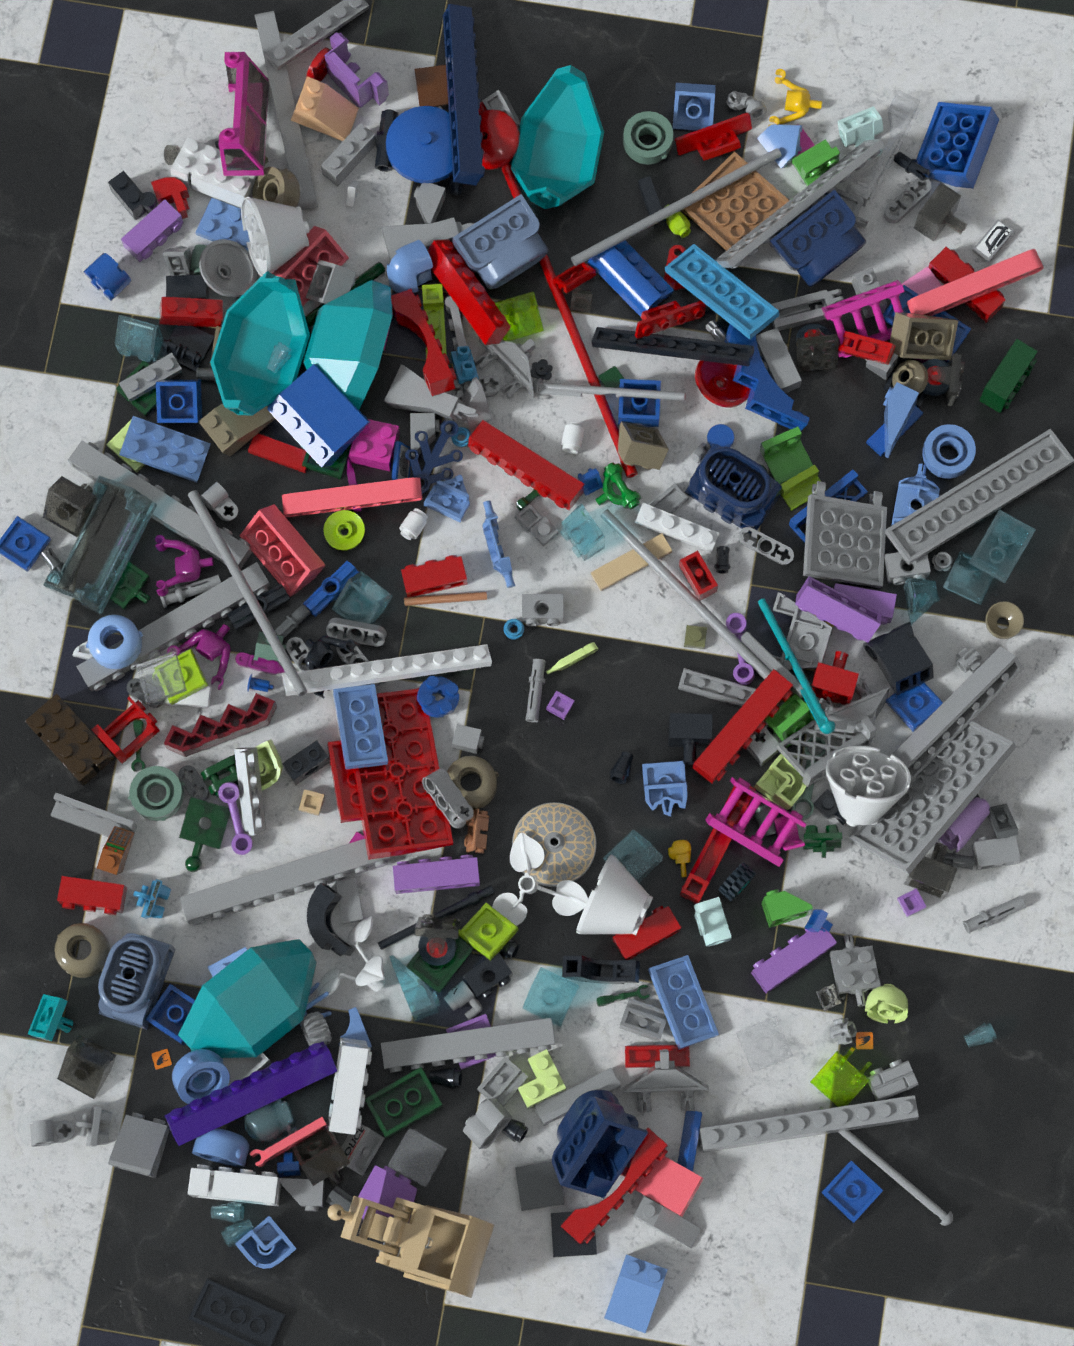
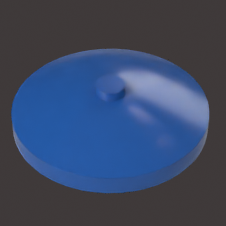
[386,106,453,183]

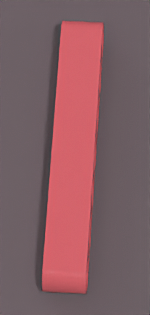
[906,249,1044,316]
[282,478,422,517]

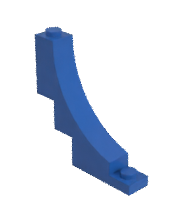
[724,323,809,431]

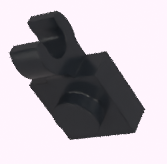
[813,789,846,825]

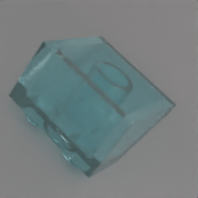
[115,315,163,362]
[560,504,605,561]
[332,571,392,632]
[603,830,663,883]
[522,967,579,1027]

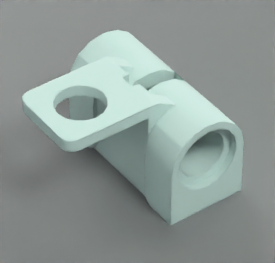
[838,106,883,160]
[694,897,732,947]

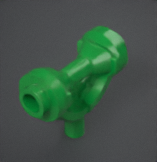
[595,462,641,510]

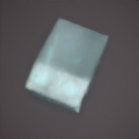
[968,510,1036,583]
[389,955,440,1021]

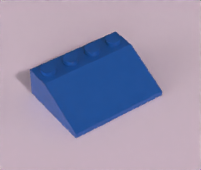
[916,102,999,189]
[267,364,370,467]

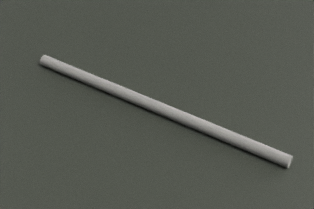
[571,148,782,266]
[188,490,307,696]
[600,509,771,680]

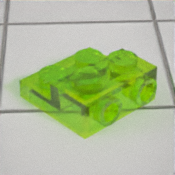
[495,292,544,342]

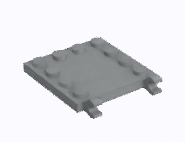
[803,481,887,588]

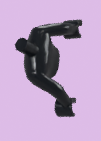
[305,636,361,699]

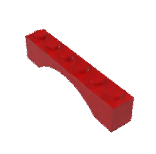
[391,289,457,397]
[680,786,756,904]
[561,1128,668,1244]

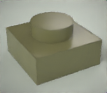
[684,625,707,649]

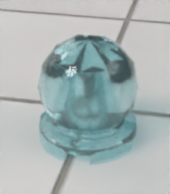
[243,1096,298,1143]

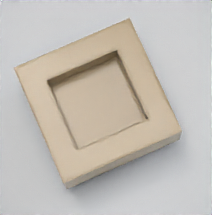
[299,789,325,816]

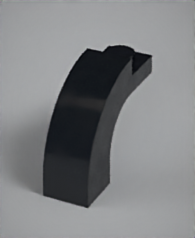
[307,883,355,956]
[562,955,640,984]

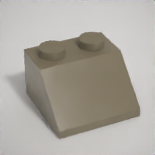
[618,421,669,470]

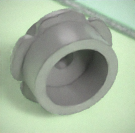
[932,552,953,571]

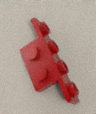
[675,112,752,161]
[635,300,707,339]

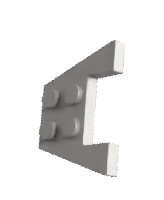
[773,592,833,670]

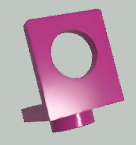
[774,816,805,851]

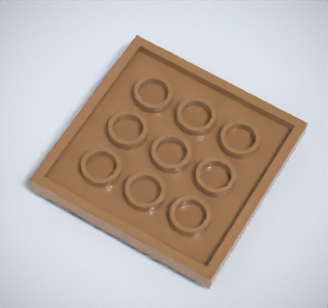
[682,152,789,251]

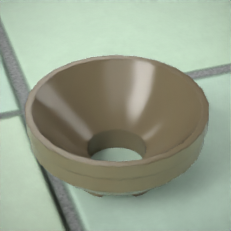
[892,360,928,394]
[985,601,1024,639]

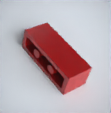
[159,297,223,327]
[401,555,468,597]
[57,876,127,915]
[613,906,681,960]

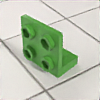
[760,427,813,484]

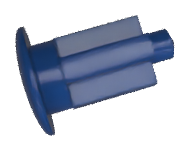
[247,674,274,692]

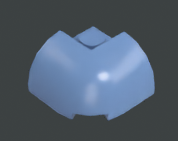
[387,240,433,293]
[235,1216,296,1269]

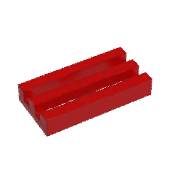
[553,262,596,293]

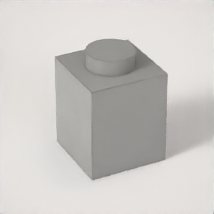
[452,724,485,754]

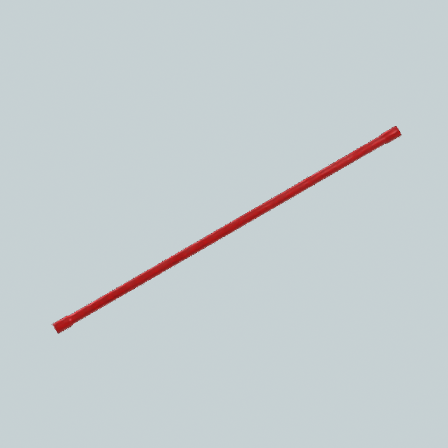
[479,102,638,478]

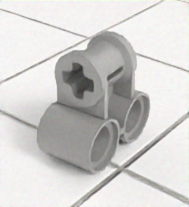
[200,482,238,522]
[30,1120,75,1147]

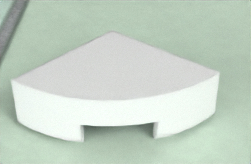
[346,181,359,207]
[73,640,93,660]

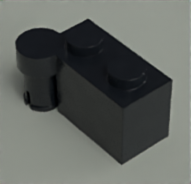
[108,170,157,220]

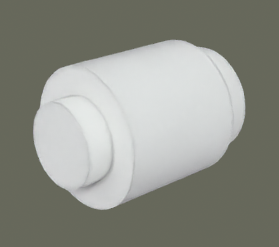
[561,422,585,454]
[399,508,428,540]

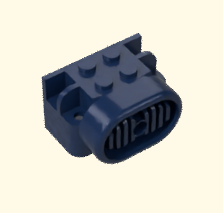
[769,190,866,286]
[685,444,782,535]
[552,1089,648,1198]

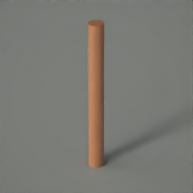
[404,592,487,606]

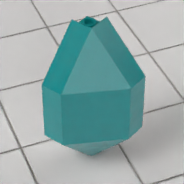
[511,65,604,209]
[210,271,310,416]
[303,280,393,410]
[178,939,317,1058]

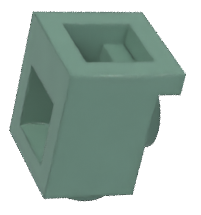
[254,632,286,661]

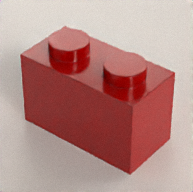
[679,550,718,601]

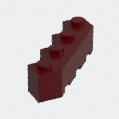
[164,693,277,757]

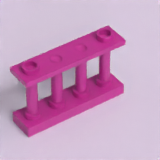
[822,280,904,358]
[705,777,806,867]

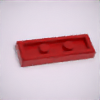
[248,434,311,473]
[625,1045,690,1068]

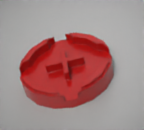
[306,47,331,82]

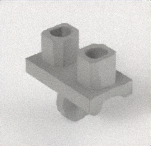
[75,1106,112,1147]

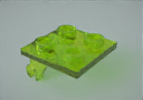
[810,1046,872,1107]

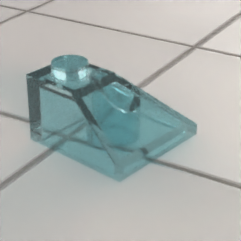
[943,551,998,605]

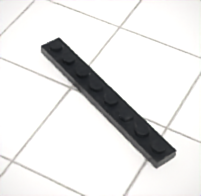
[591,327,754,366]

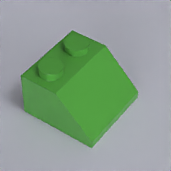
[762,889,813,928]

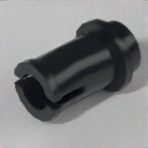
[714,546,731,574]

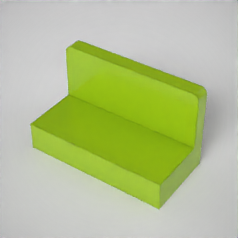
[781,465,826,510]

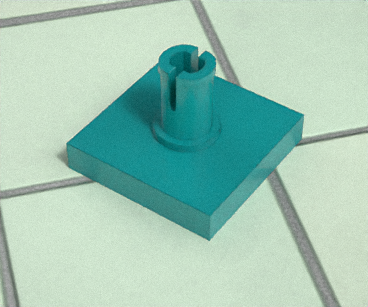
[28,994,73,1041]

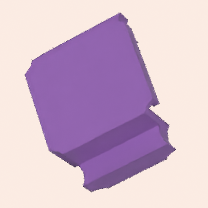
[324,32,389,108]

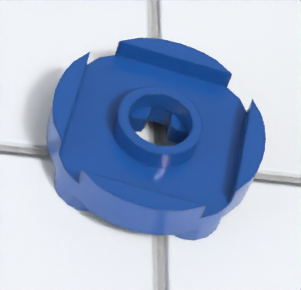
[417,676,459,718]

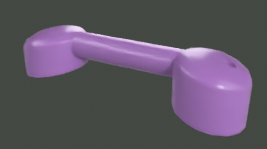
[726,613,755,685]
[218,782,253,855]

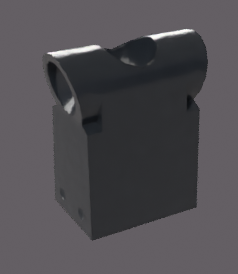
[863,621,934,696]

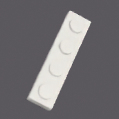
[635,503,719,553]

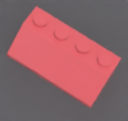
[272,226,349,307]
[240,504,325,597]

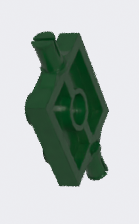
[89,552,151,610]

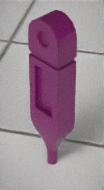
[347,458,362,512]
[235,653,285,675]

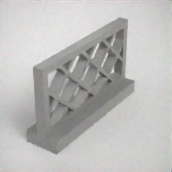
[776,703,873,788]

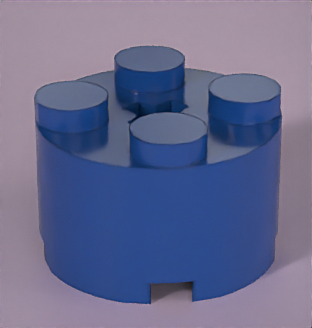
[83,253,132,301]

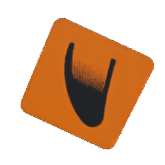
[856,1032,873,1049]
[151,1049,172,1070]

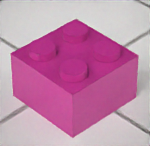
[349,419,400,471]

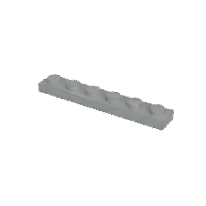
[265,0,369,71]

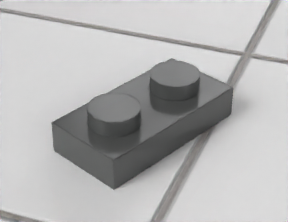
[988,804,1018,839]

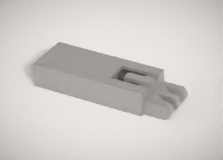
[771,289,844,331]

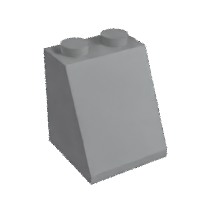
[108,1113,170,1178]

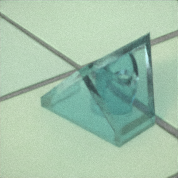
[904,578,939,625]

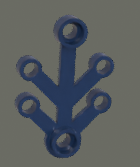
[405,420,463,493]

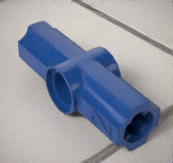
[303,561,360,617]

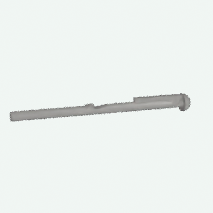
[532,378,686,401]
[818,1107,953,1226]

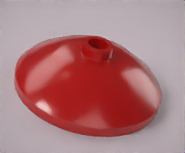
[479,109,520,170]
[695,360,751,408]

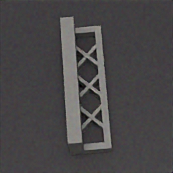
[234,747,266,836]
[51,793,137,837]
[534,1068,621,1125]

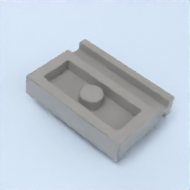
[619,998,667,1042]
[477,1057,529,1107]

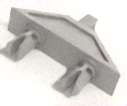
[474,337,536,398]
[816,682,890,740]
[622,1049,709,1112]

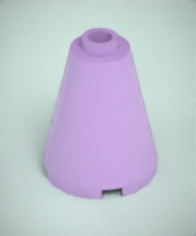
[939,797,990,852]

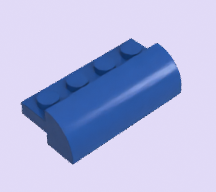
[588,240,674,317]

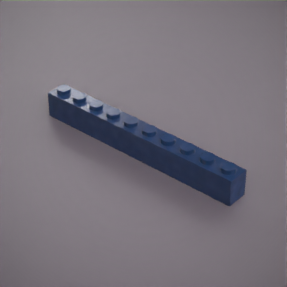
[443,4,485,185]

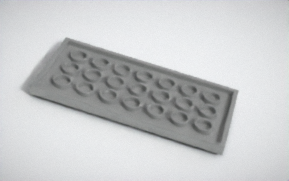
[849,721,1017,874]

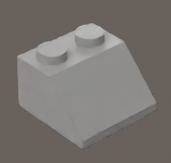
[306,260,356,304]

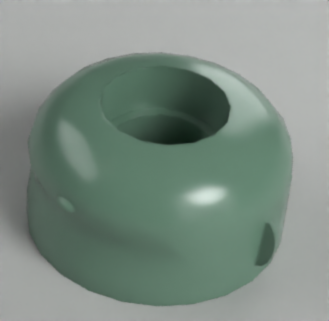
[623,111,673,165]
[128,766,185,821]

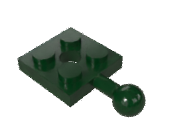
[179,797,230,872]

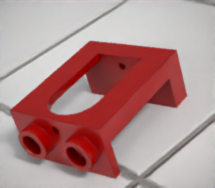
[91,696,160,764]

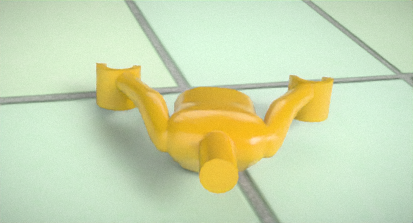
[768,69,822,127]

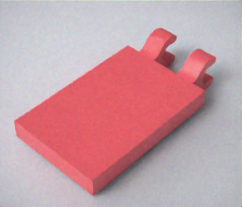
[250,1117,328,1167]
[621,1157,703,1217]

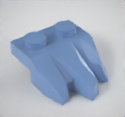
[642,760,687,816]

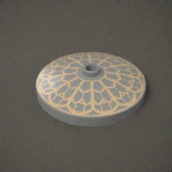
[512,802,596,887]

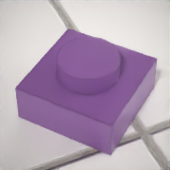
[546,691,575,720]
[897,888,926,917]

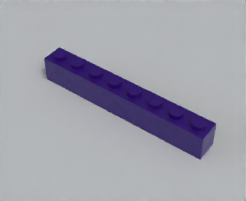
[165,1041,337,1146]

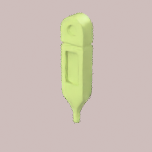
[546,642,598,674]

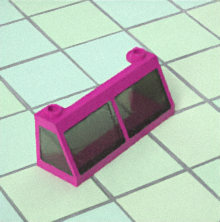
[219,52,269,176]

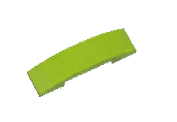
[422,284,447,359]

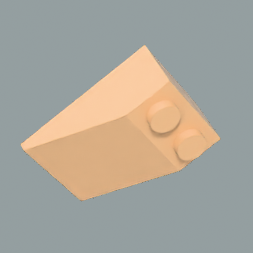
[291,76,359,141]

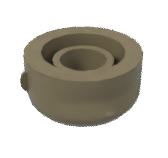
[252,167,300,207]
[447,756,499,810]
[55,923,110,978]

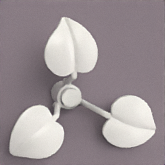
[492,833,588,926]
[315,916,386,999]

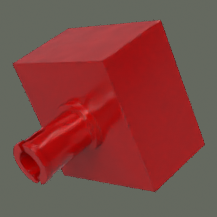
[811,651,859,706]

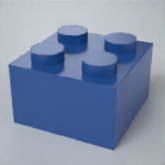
[618,379,661,427]
[156,380,202,423]
[145,984,195,1046]

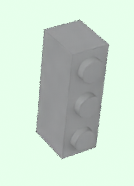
[321,123,376,187]
[756,327,802,393]

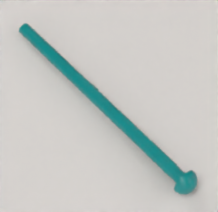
[758,598,835,734]

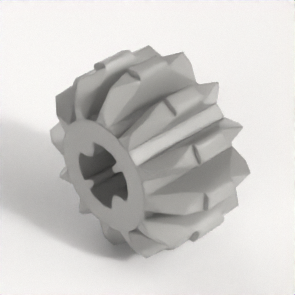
[300,1011,332,1046]

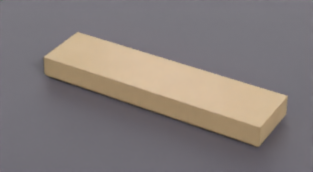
[591,534,672,591]

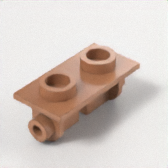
[464,808,489,854]

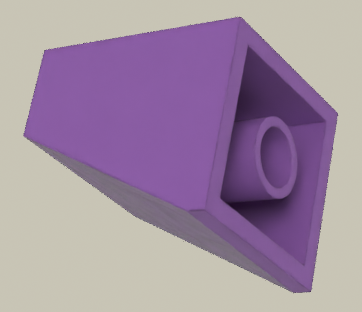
[358,1165,417,1223]

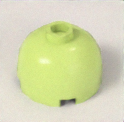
[865,984,908,1023]

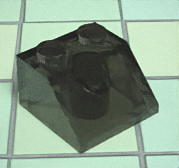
[57,1035,117,1099]

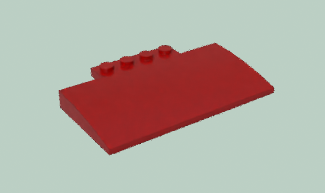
[327,688,453,860]

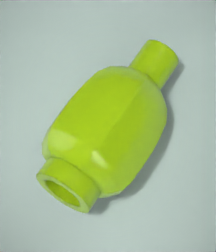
[664,205,691,238]

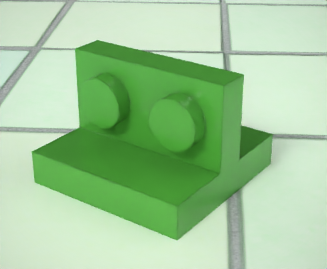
[791,139,840,186]
[765,694,815,749]

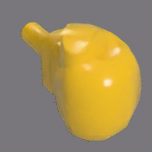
[668,840,691,877]

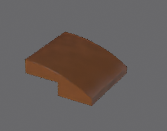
[414,65,448,107]

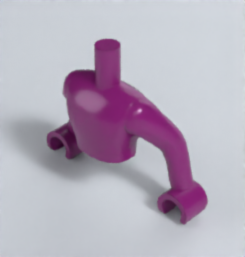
[155,535,214,597]
[167,624,231,690]

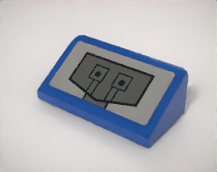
[392,441,411,480]

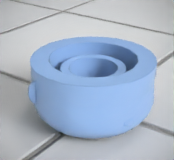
[86,615,143,669]

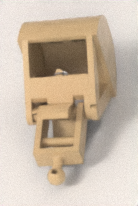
[328,1196,494,1298]

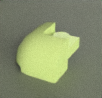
[256,739,283,790]
[754,754,806,810]

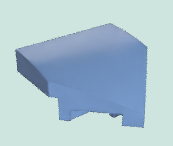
[757,124,802,168]
[424,475,470,522]

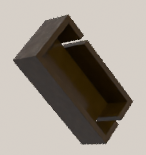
[25,693,115,786]

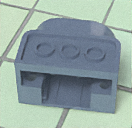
[453,194,548,290]
[98,933,176,1030]

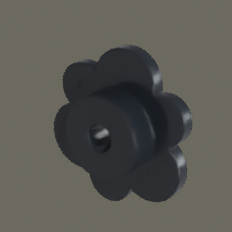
[530,359,553,381]

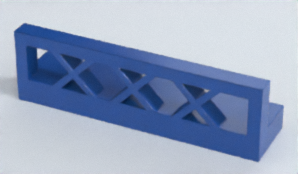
[789,470,868,543]

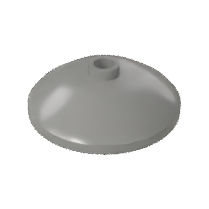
[199,239,257,297]

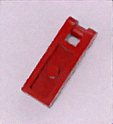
[837,331,896,365]

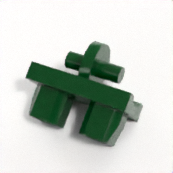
[803,824,843,858]

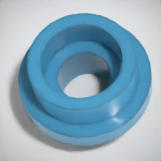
[451,427,471,447]
[504,619,524,639]

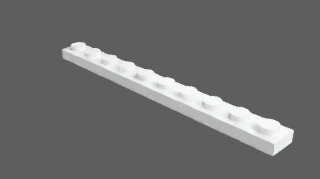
[283,644,492,696]

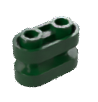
[201,755,239,798]

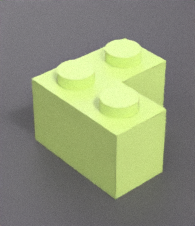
[518,1049,566,1109]

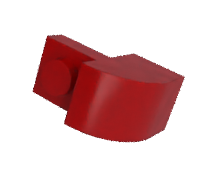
[151,177,190,219]

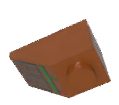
[97,826,135,875]

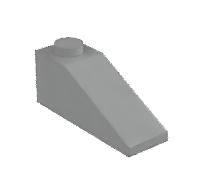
[163,246,192,276]
[634,1196,701,1248]

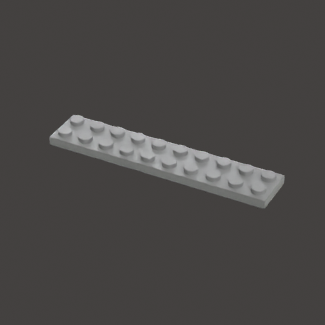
[715,139,885,268]
[884,429,1074,565]

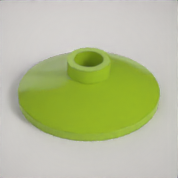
[324,510,365,550]

